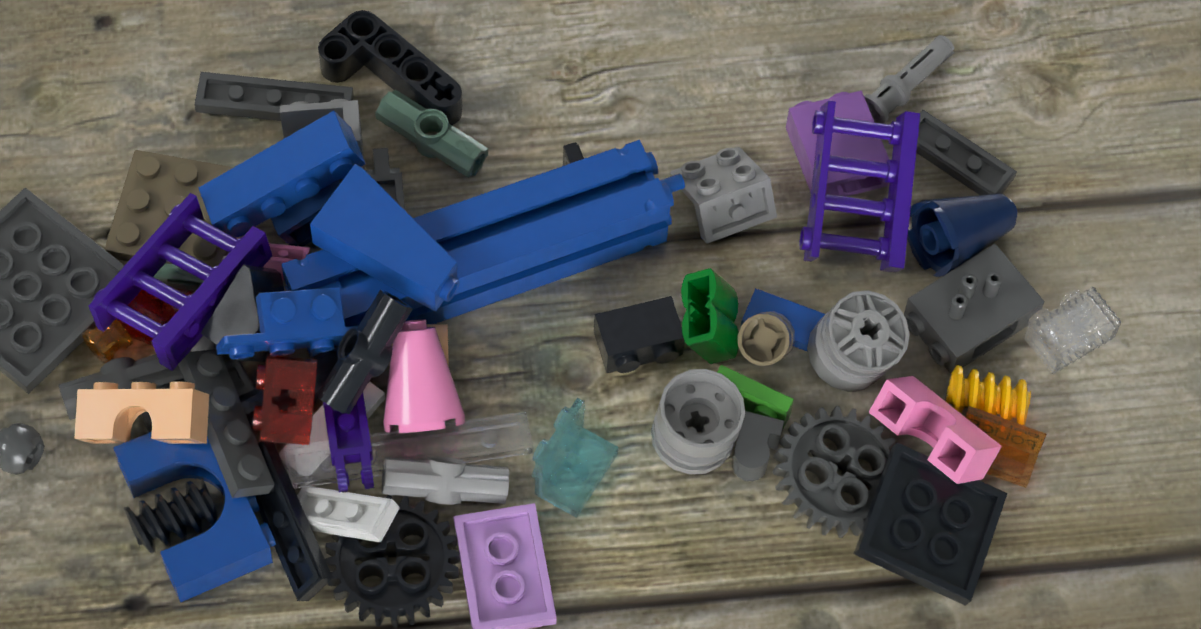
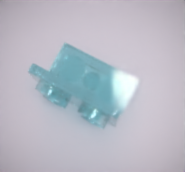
[532,398,619,518]

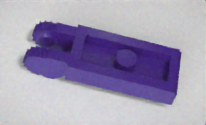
[323,393,374,493]

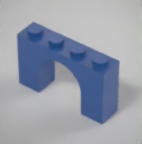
[113,431,276,603]

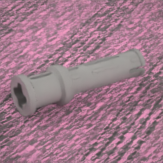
[864,35,954,124]

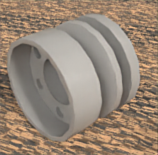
[807,290,910,392]
[651,369,745,474]

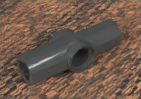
[59,354,185,420]

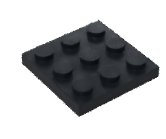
[854,442,1008,606]

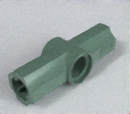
[375,89,488,178]

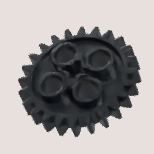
[325,495,460,628]

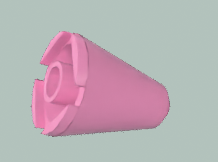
[383,319,465,433]

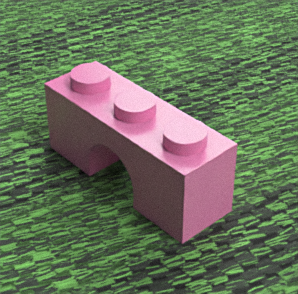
[869,376,1002,484]

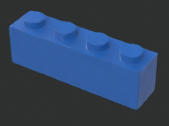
[198,111,366,238]

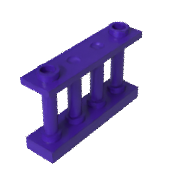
[799,101,920,273]
[89,193,272,371]

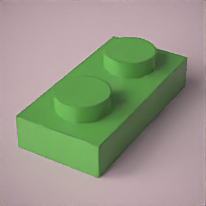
[717,365,794,429]

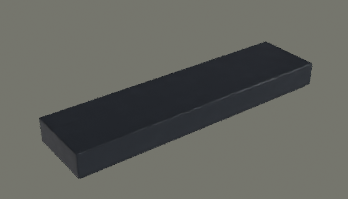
[255,439,333,601]

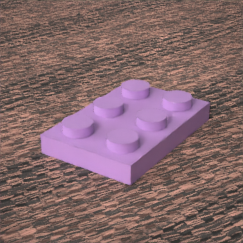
[453,503,557,629]

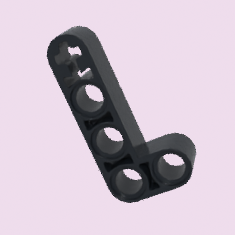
[318,10,462,125]

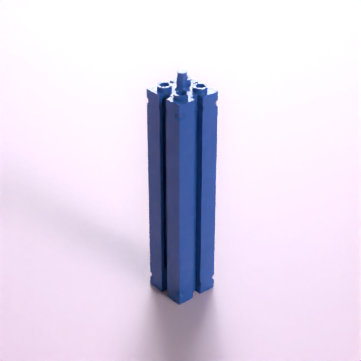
[281,139,685,358]

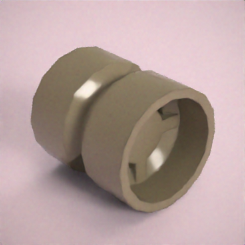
[738,311,795,366]

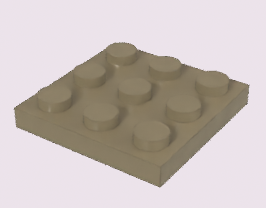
[104,150,234,267]

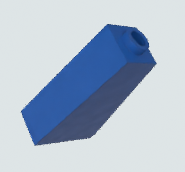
[310,164,460,312]

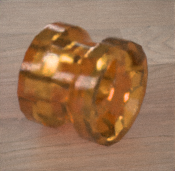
[82,319,133,364]

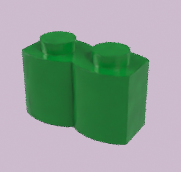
[681,268,739,364]

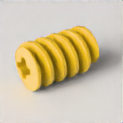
[945,365,1031,431]

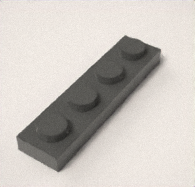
[194,72,354,121]
[178,349,275,498]

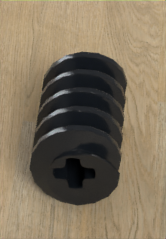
[124,477,218,554]

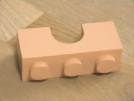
[74,382,209,444]

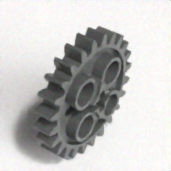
[772,406,896,538]

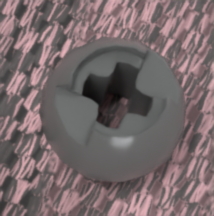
[0,423,44,475]

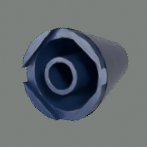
[907,193,1017,277]

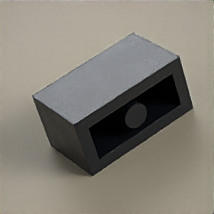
[594,296,685,373]

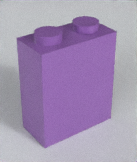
[786,90,889,197]

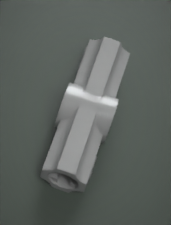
[381,457,509,505]

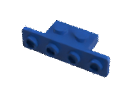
[216,288,358,359]

